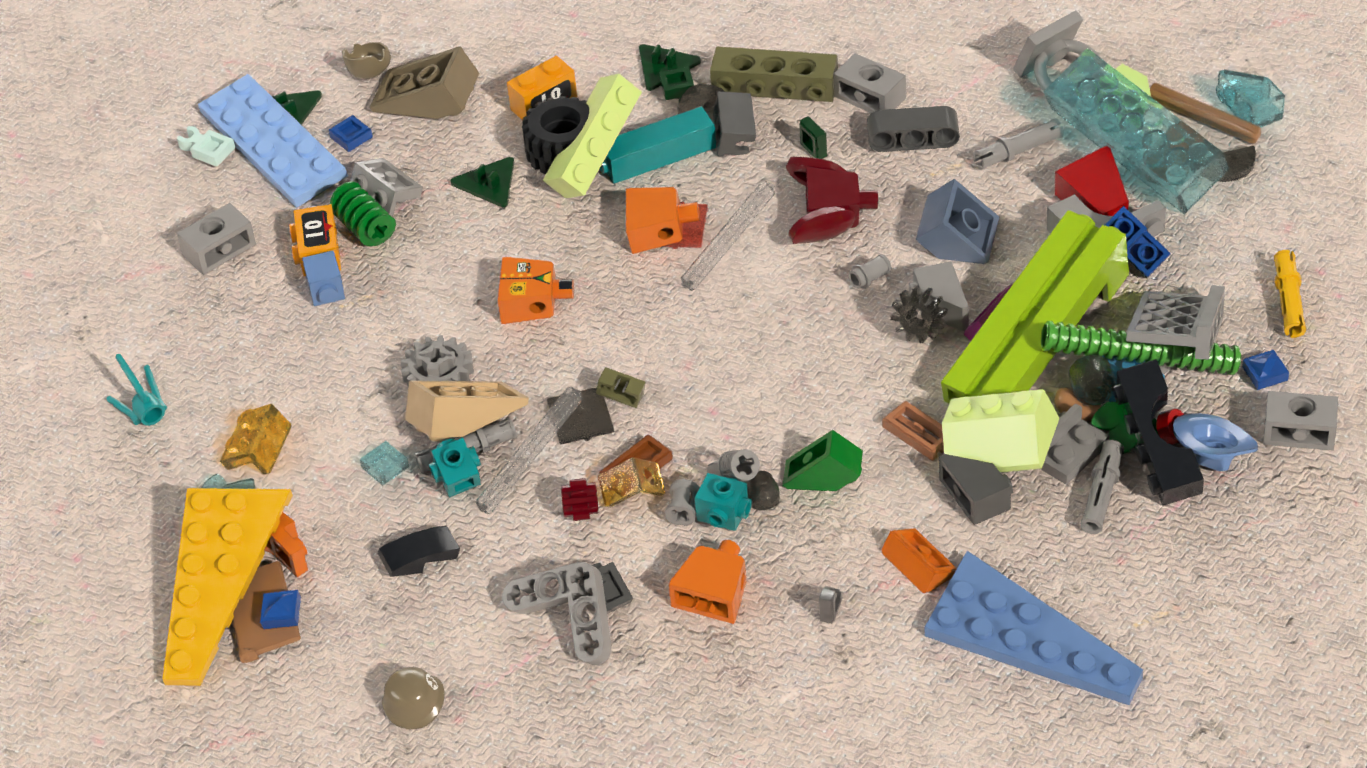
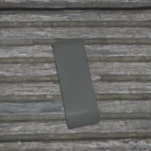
[867,106,960,152]

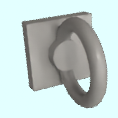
[1013,10,1107,105]

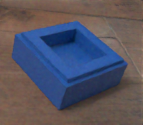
[329,115,373,152]

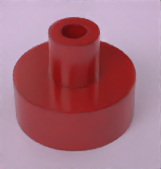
[1156,409,1184,445]

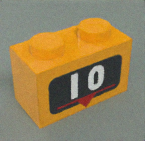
[506,55,578,120]
[289,204,342,276]

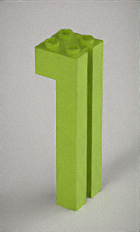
[941,210,1129,404]

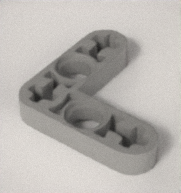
[502,562,611,665]

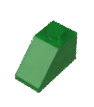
[782,429,863,491]

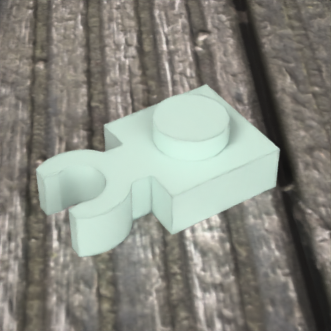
[177,126,235,167]

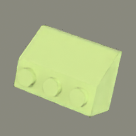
[942,389,1060,472]

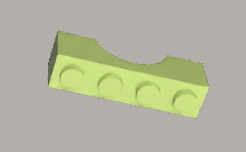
[542,74,642,198]

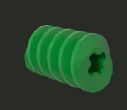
[330,181,396,247]

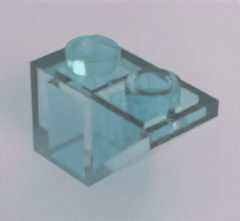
[1216,69,1285,128]

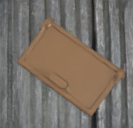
[232,561,301,663]

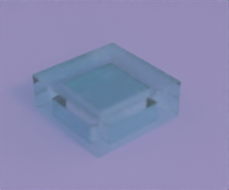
[360,441,409,485]

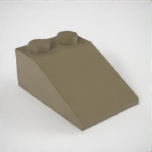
[369,46,480,119]

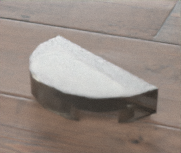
[677,84,725,114]
[1193,145,1256,182]

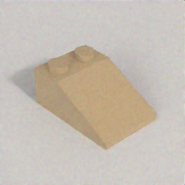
[405,381,529,442]

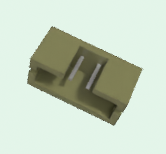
[596,367,646,408]

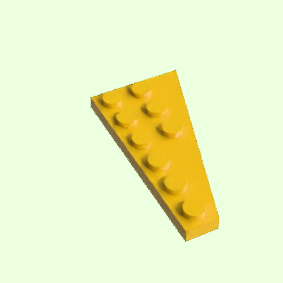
[162,488,293,686]

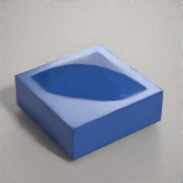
[1242,350,1289,390]
[260,590,301,629]

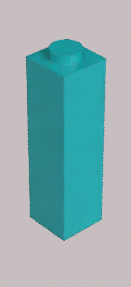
[600,106,716,184]

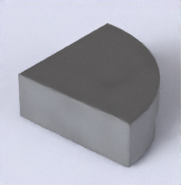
[819,586,843,624]

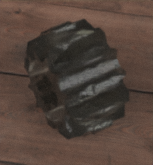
[890,285,948,343]

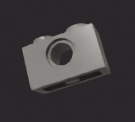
[833,53,906,113]
[177,203,256,275]
[1263,391,1338,451]

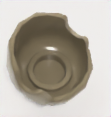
[342,42,391,79]

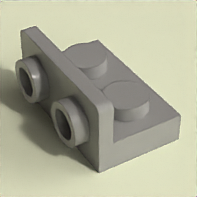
[350,158,423,217]
[1041,403,1109,485]

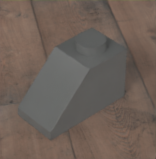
[939,454,1013,525]

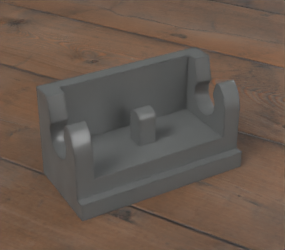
[713,91,756,157]

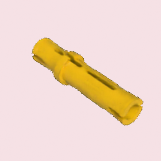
[1274,250,1306,338]

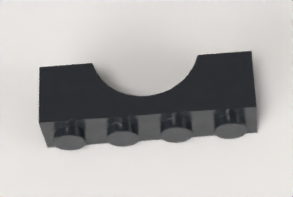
[1112,359,1204,506]

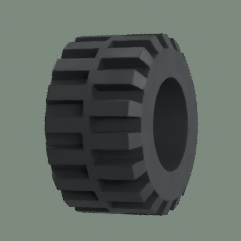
[522,96,589,174]

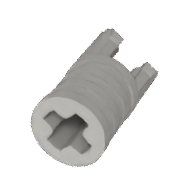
[707,449,760,481]

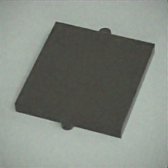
[547,387,614,445]

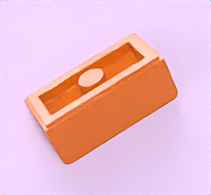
[881,528,957,593]

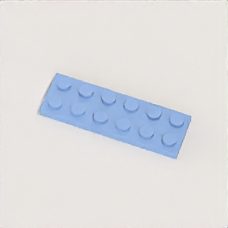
[198,74,348,208]

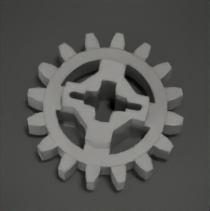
[401,335,474,387]

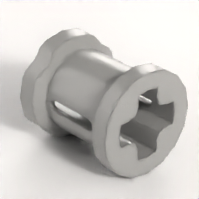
[665,479,700,526]

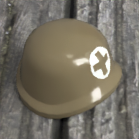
[382,666,445,729]

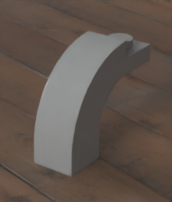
[1047,194,1166,237]

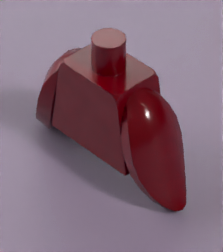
[786,156,878,244]

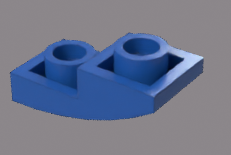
[1105,206,1171,278]

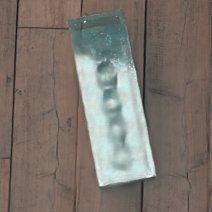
[1043,48,1229,215]

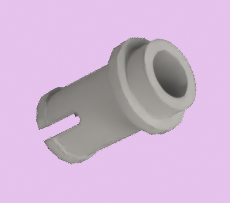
[848,254,892,289]

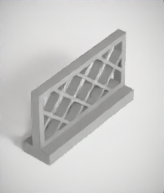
[1126,285,1225,360]

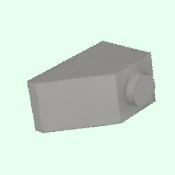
[909,261,969,331]

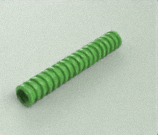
[1041,321,1241,375]

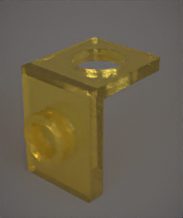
[598,457,666,508]

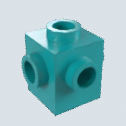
[429,438,481,498]
[695,473,752,531]

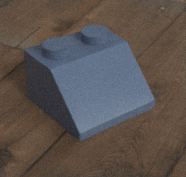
[916,179,999,264]

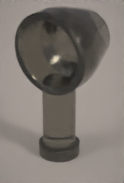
[746,459,780,510]

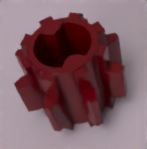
[561,478,599,521]

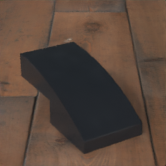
[377,525,460,577]

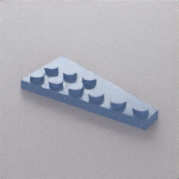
[924,551,1143,705]

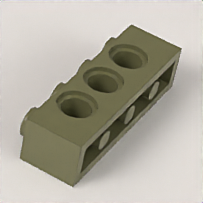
[710,46,838,102]

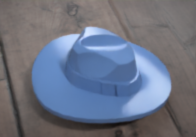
[1173,413,1258,471]

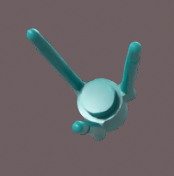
[106,354,167,426]

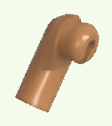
[1054,388,1101,422]

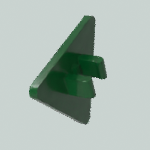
[639,44,701,91]
[272,90,322,125]
[451,157,515,208]

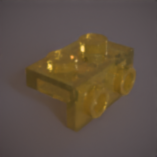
[219,403,292,475]

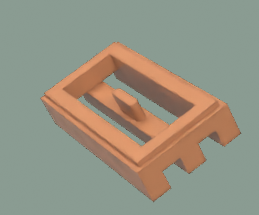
[882,400,944,461]

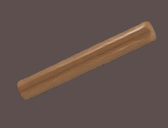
[1150,83,1261,144]

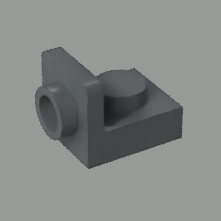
[579,562,633,614]

